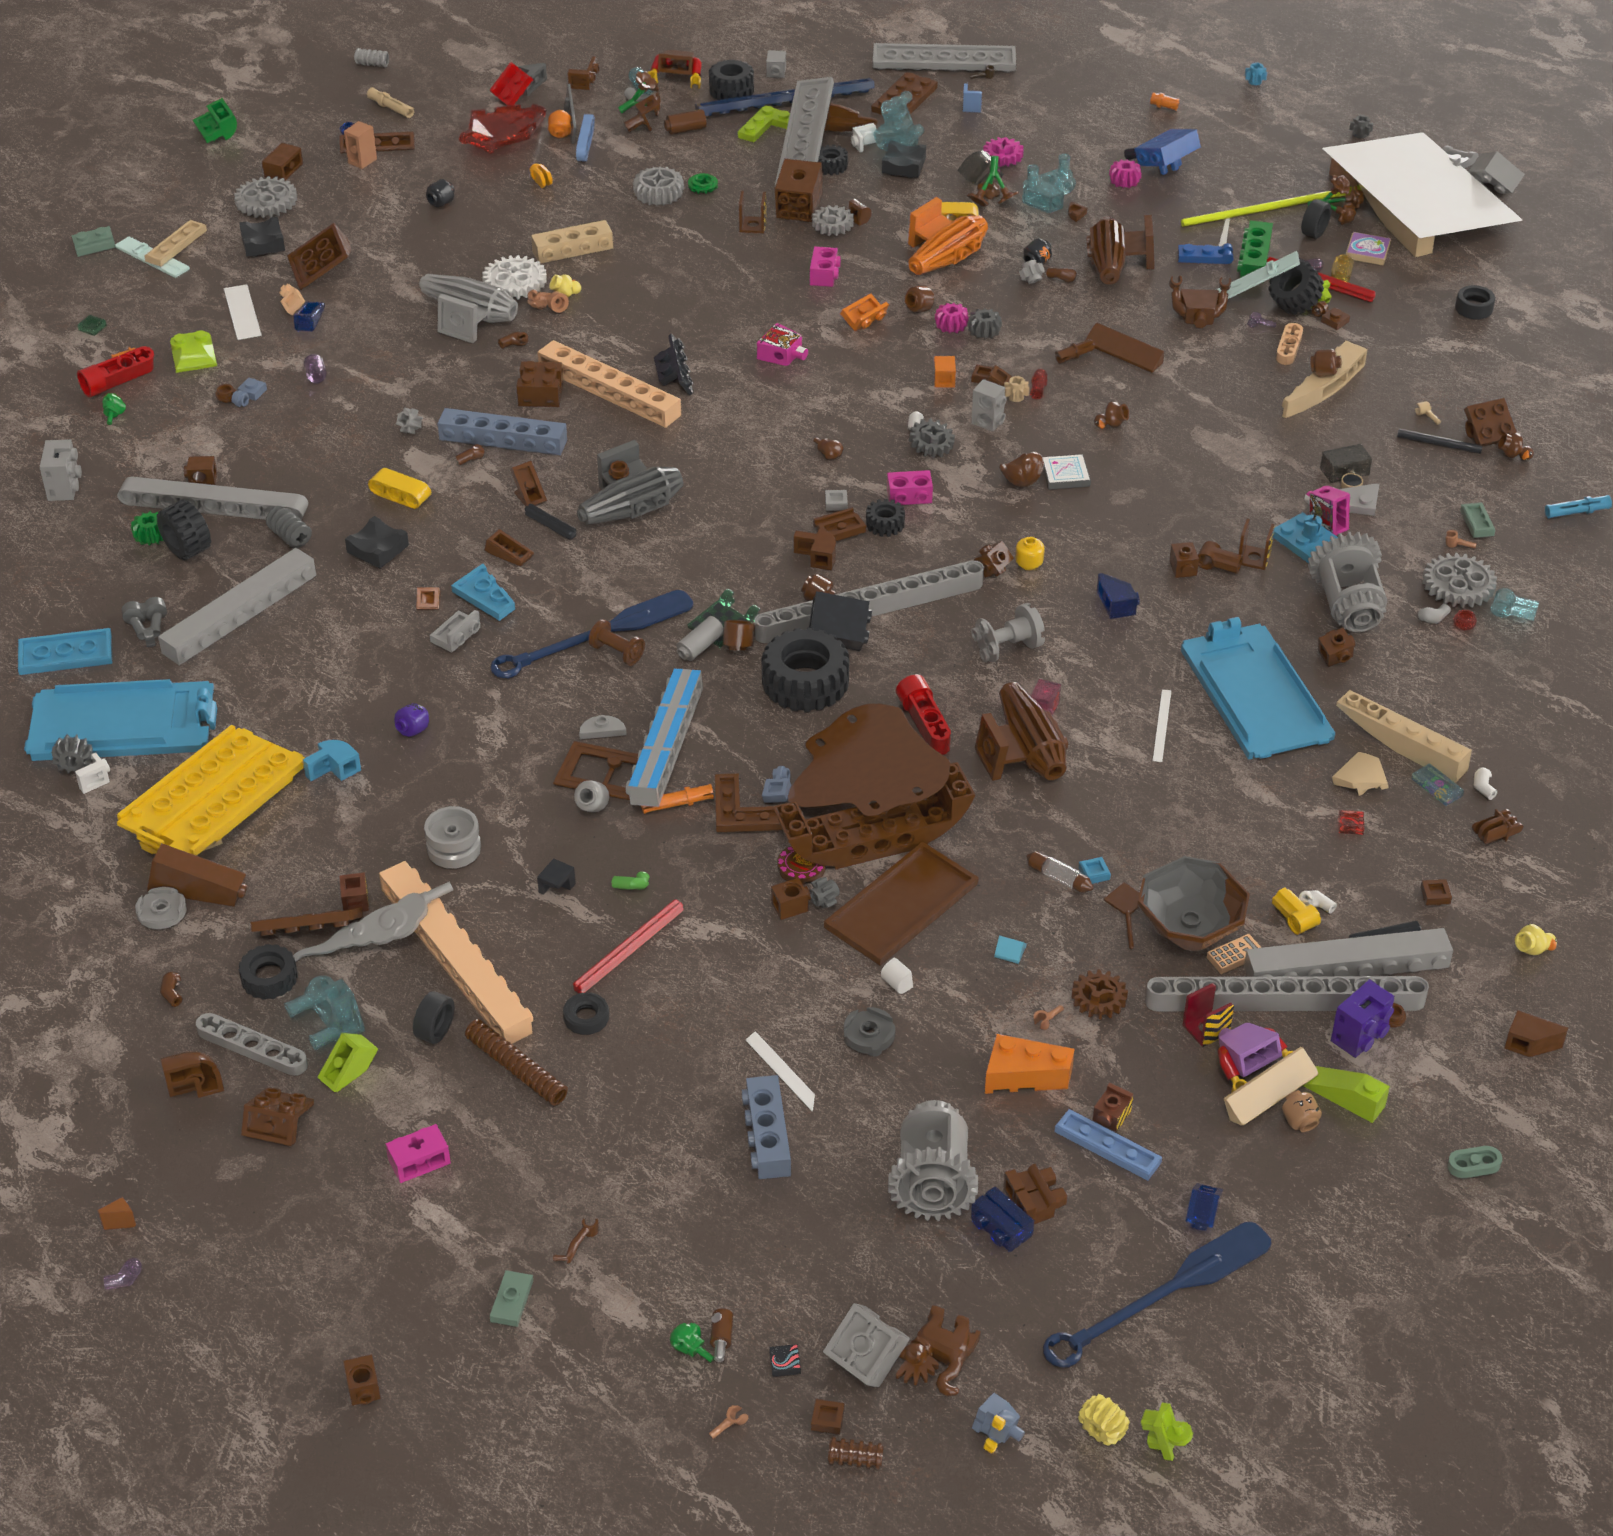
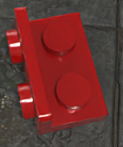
[490,62,533,108]

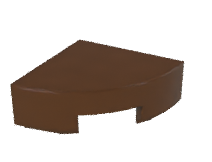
[1068,201,1087,222]

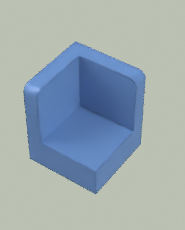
[963,84,982,112]

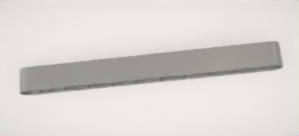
[755,560,984,643]
[1145,976,1429,1011]

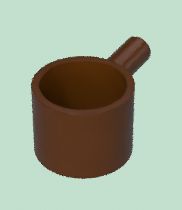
[723,620,755,651]

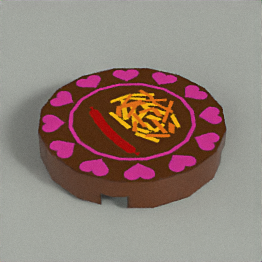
[777,846,826,885]

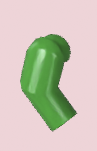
[612,872,650,890]

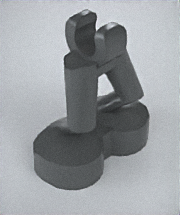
[121,597,167,647]

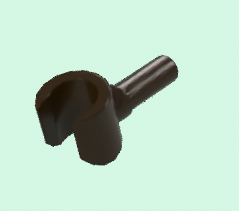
[970,65,996,79]

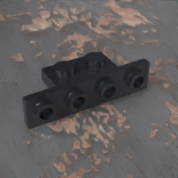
[654,334,693,395]

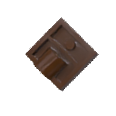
[1464,398,1517,446]

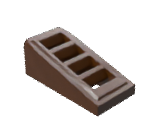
[484,529,534,566]

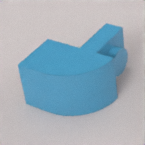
[303,740,361,781]

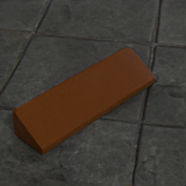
[339,131,415,153]
[1085,323,1164,373]

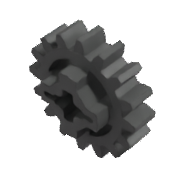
[909,418,955,458]

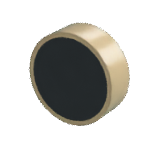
[1341,473,1363,489]

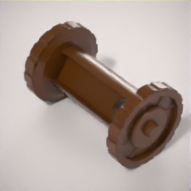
[589,619,645,666]

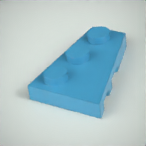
[451,563,515,621]

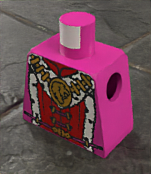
[757,323,808,366]
[1304,486,1350,535]

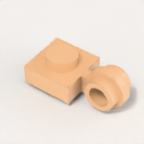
[279,283,305,315]

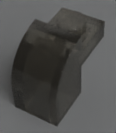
[957,151,1004,186]

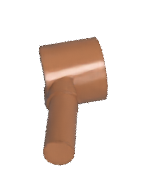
[1446,530,1476,549]
[1033,1005,1064,1030]
[709,1406,748,1439]

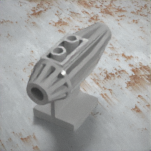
[419,274,518,343]

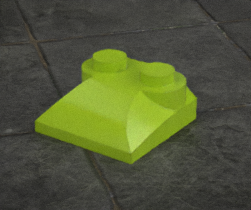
[170,330,217,373]

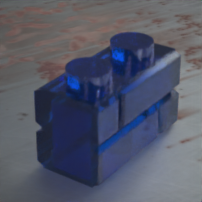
[971,1186,1034,1252]

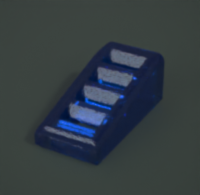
[293,302,325,331]

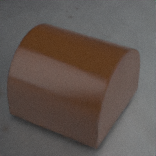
[848,199,872,226]

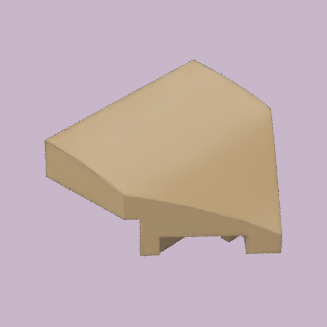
[1332,752,1389,796]

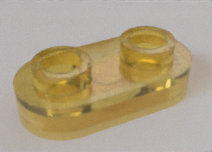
[1331,254,1354,282]

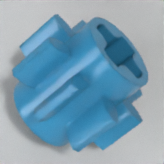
[1245,62,1267,85]

